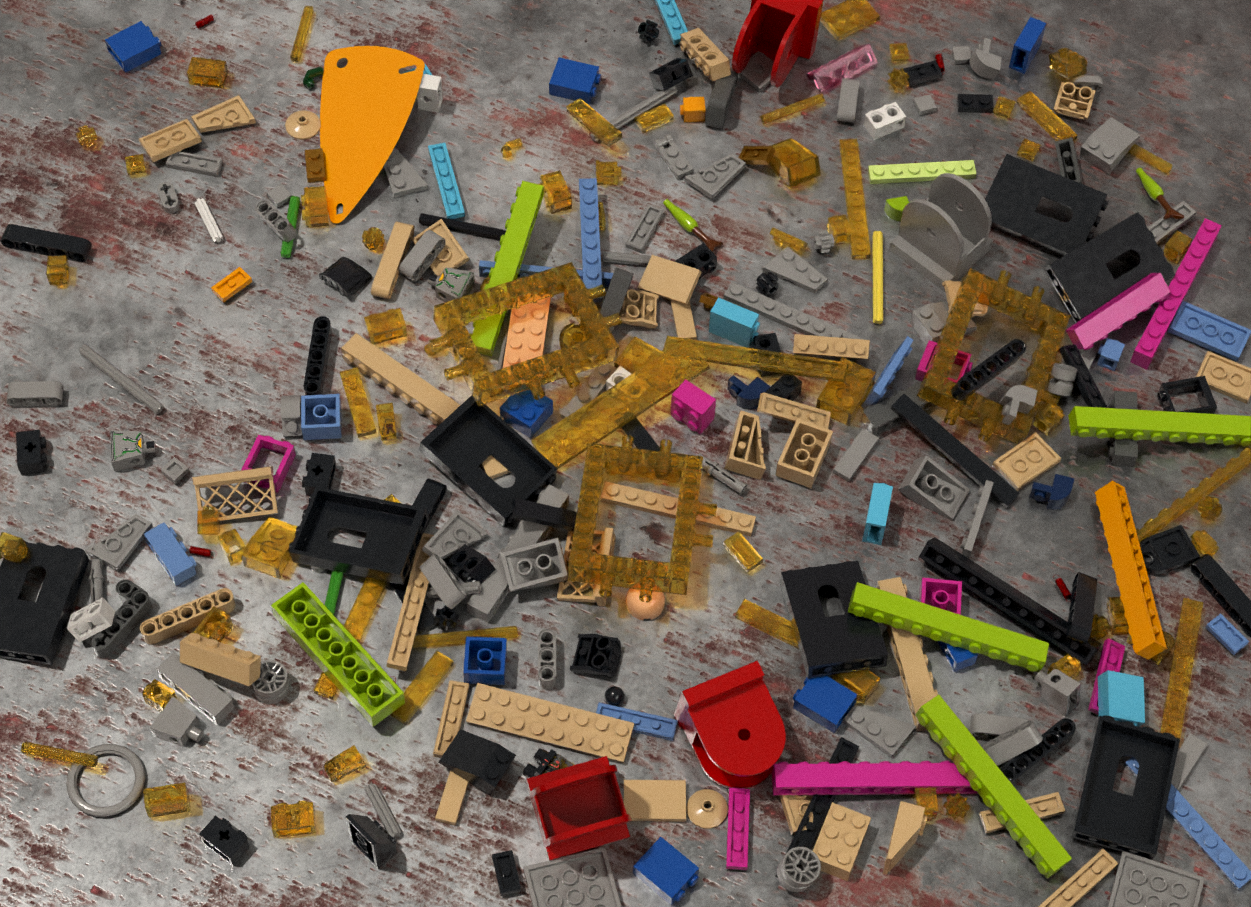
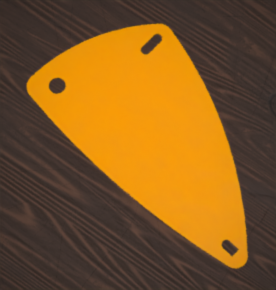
[320,46,425,224]

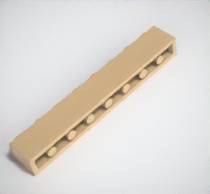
[341,333,460,425]
[876,577,938,732]

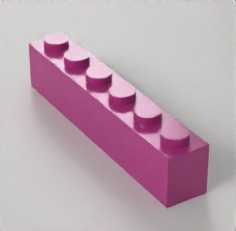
[1066,273,1170,351]

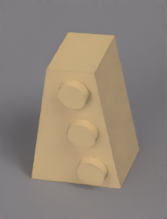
[724,410,766,480]

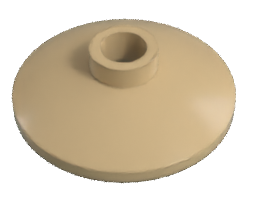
[285,110,321,140]
[686,789,728,829]

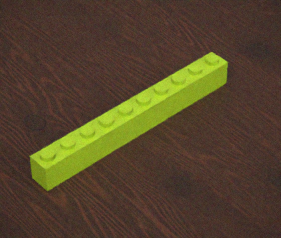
[467,181,544,357]
[1068,406,1251,446]
[848,582,1049,672]
[915,695,1072,879]

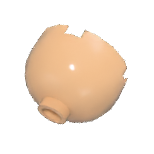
[626,580,665,620]

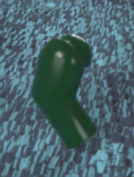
[303,67,323,89]

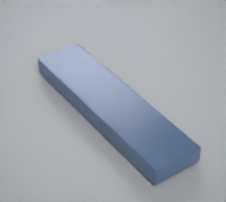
[596,702,678,741]

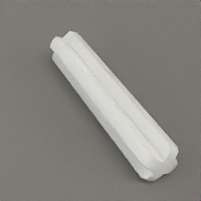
[195,198,223,243]

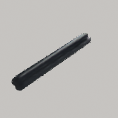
[419,213,506,240]

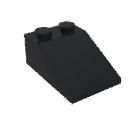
[438,729,516,796]
[346,814,397,869]

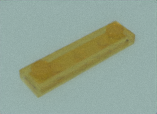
[1016,91,1078,141]
[566,98,623,147]
[340,367,376,438]
[735,599,799,649]
[390,651,453,725]

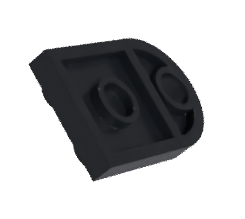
[1140,525,1200,574]

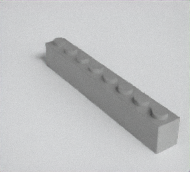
[466,484,569,623]

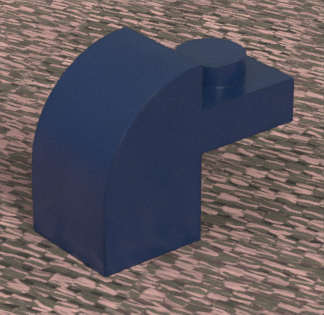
[727,375,770,409]
[1029,474,1074,510]

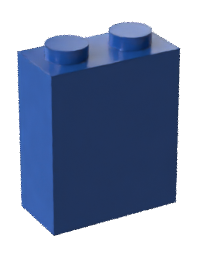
[1009,17,1046,74]
[105,21,162,73]
[549,57,601,104]
[793,676,858,733]
[633,837,699,905]

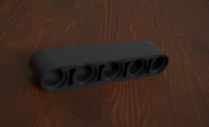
[0,224,92,262]
[303,316,332,395]
[951,339,1026,401]
[412,478,447,532]
[1189,554,1251,637]
[1066,572,1097,644]
[1000,718,1076,786]

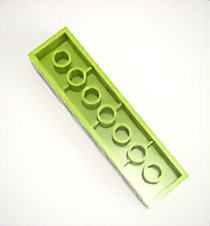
[271,582,405,727]

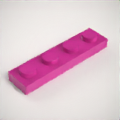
[1088,638,1126,715]
[726,788,750,870]

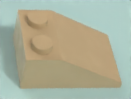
[883,801,927,875]

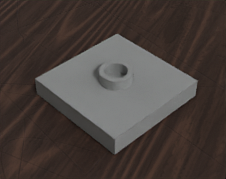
[739,51,774,92]

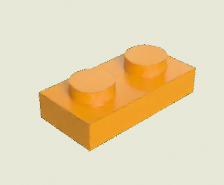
[211,267,252,303]

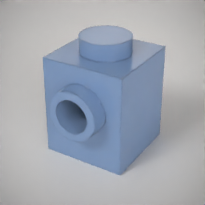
[1097,338,1125,371]

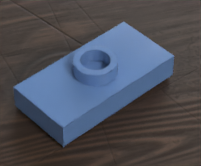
[1205,613,1249,655]

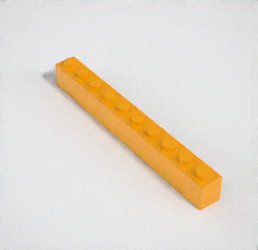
[1095,480,1167,660]

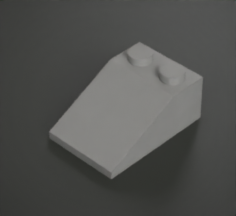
[1080,117,1140,175]
[910,301,977,346]
[898,455,970,520]
[500,538,570,592]

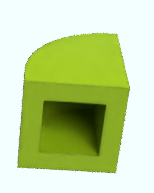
[884,196,909,222]

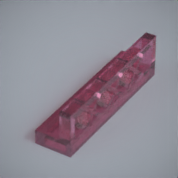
[806,44,877,93]

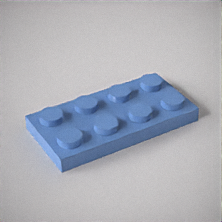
[1168,301,1251,361]
[861,336,913,408]

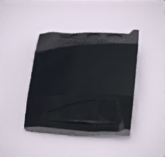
[319,256,372,297]
[570,634,621,677]

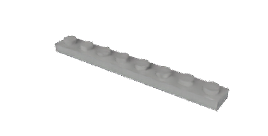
[723,282,865,340]

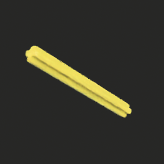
[873,231,883,324]

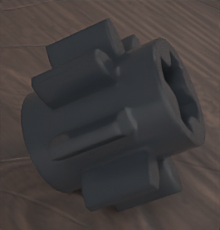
[638,19,659,43]
[756,272,779,295]
[434,605,459,631]

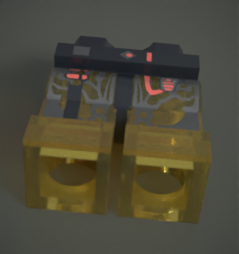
[523,748,575,778]

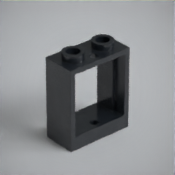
[1157,376,1217,414]

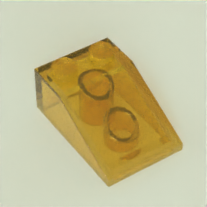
[769,138,821,187]
[241,517,297,579]

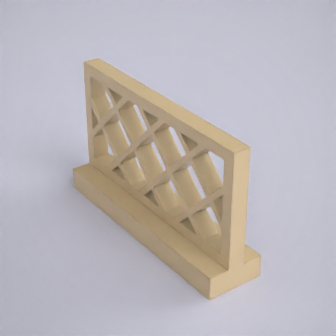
[192,466,278,524]
[557,528,616,606]

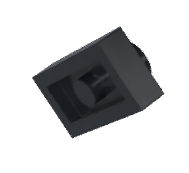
[903,60,942,86]
[957,94,994,113]
[492,850,521,896]

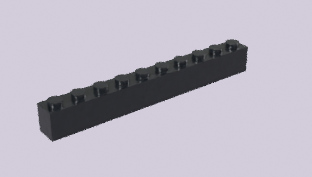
[919,537,1102,665]

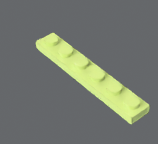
[868,160,976,184]

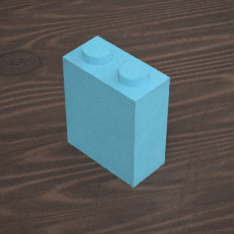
[709,297,760,349]
[862,483,893,545]
[1098,670,1145,727]

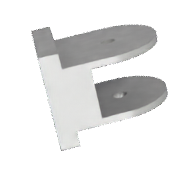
[889,173,993,292]

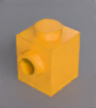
[679,97,706,122]

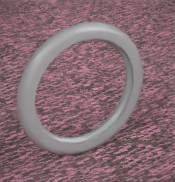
[66,744,145,817]

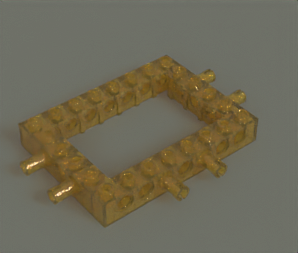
[429,262,622,406]
[917,268,1070,444]
[567,435,717,602]

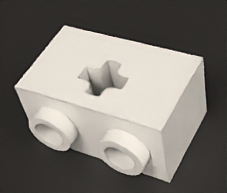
[415,74,443,113]

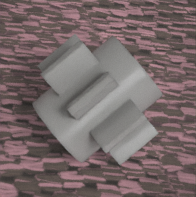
[813,230,834,253]

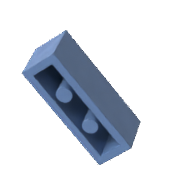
[144,522,197,586]

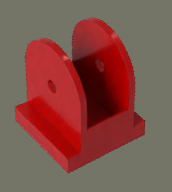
[732,0,824,88]
[674,660,786,789]
[526,756,632,861]

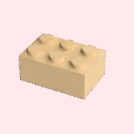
[776,418,833,489]
[813,802,871,881]

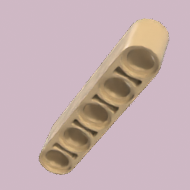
[371,221,415,299]
[140,588,236,645]

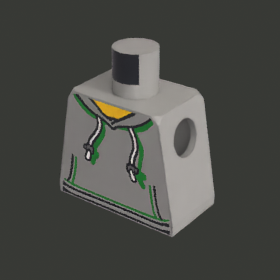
[428,268,475,310]
[110,430,156,472]

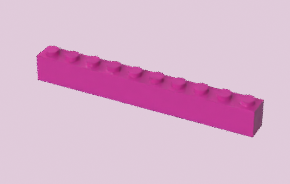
[1130,218,1222,370]
[771,761,978,795]

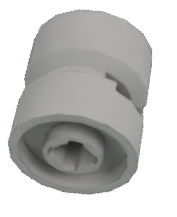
[1047,363,1077,396]

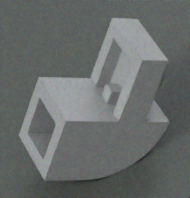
[969,37,1002,80]
[999,385,1038,425]
[281,395,302,436]

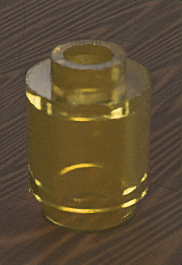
[1190,530,1220,557]

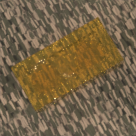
[635,103,674,134]
[770,227,808,251]
[723,531,763,573]

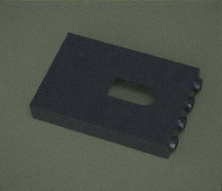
[985,154,1109,257]
[1043,212,1175,323]
[419,394,558,526]
[288,487,429,585]
[0,540,89,665]
[780,561,888,679]
[1070,715,1180,860]

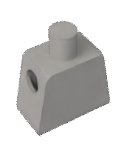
[1035,669,1081,717]
[150,696,204,746]

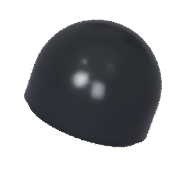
[604,686,625,707]

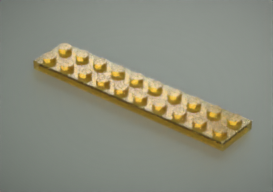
[531,338,710,469]

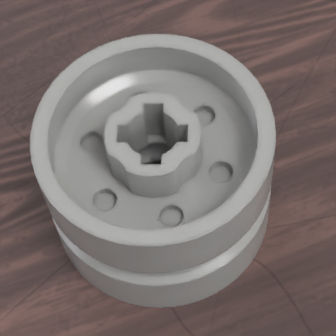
[251,660,290,704]
[777,847,821,892]

